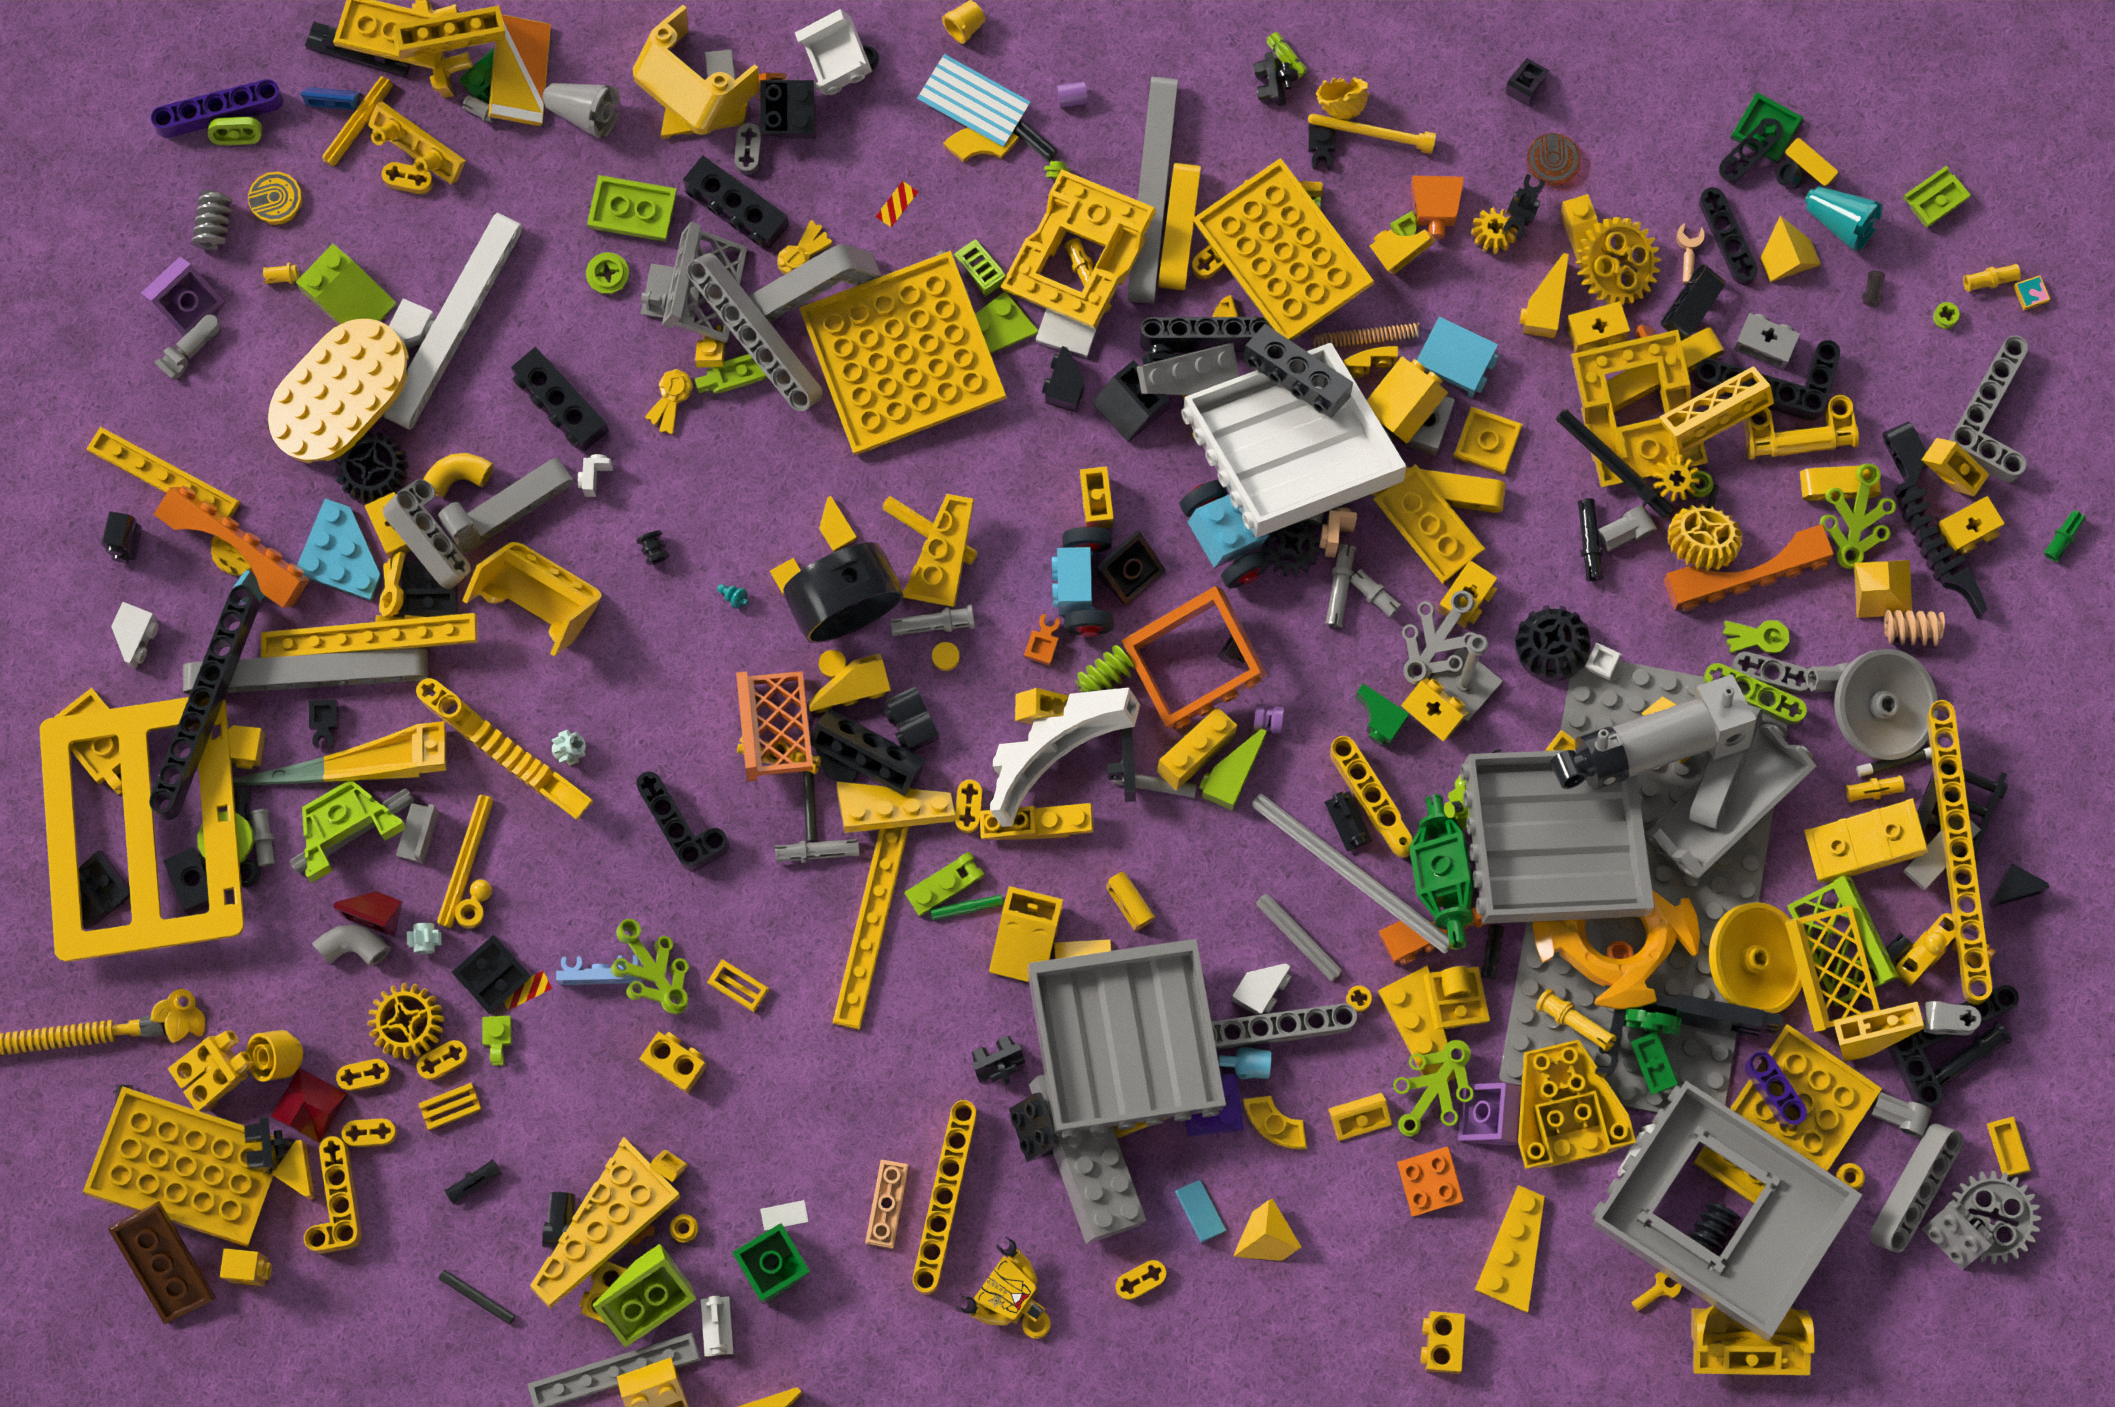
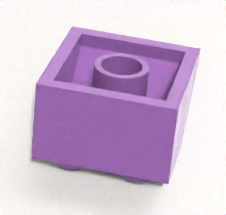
[141,257,224,337]
[1458,1083,1521,1145]

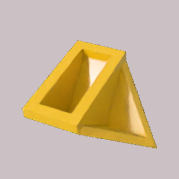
[1760,215,1821,282]
[1234,1198,1302,1261]

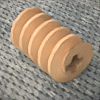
[1884,610,1945,647]

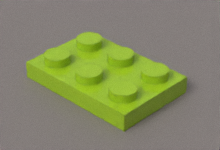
[587,175,678,242]

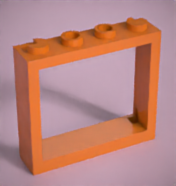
[1121,586,1268,730]

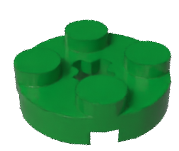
[1623,1009,1681,1036]

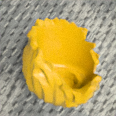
[1316,77,1369,120]

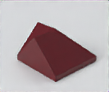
[333,891,402,937]
[271,1067,348,1143]

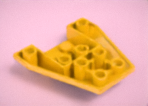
[1518,1040,1636,1169]

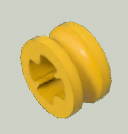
[1346,985,1372,1012]

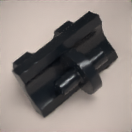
[1253,52,1299,106]
[972,1036,1026,1085]
[244,1117,292,1174]

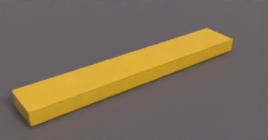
[86,426,241,518]

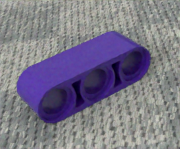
[1745,1051,1807,1128]

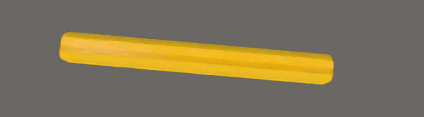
[437,795,493,928]

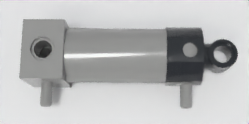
[1550,674,1756,790]

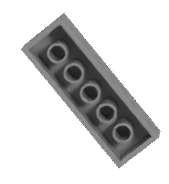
[1029,1075,1146,1244]

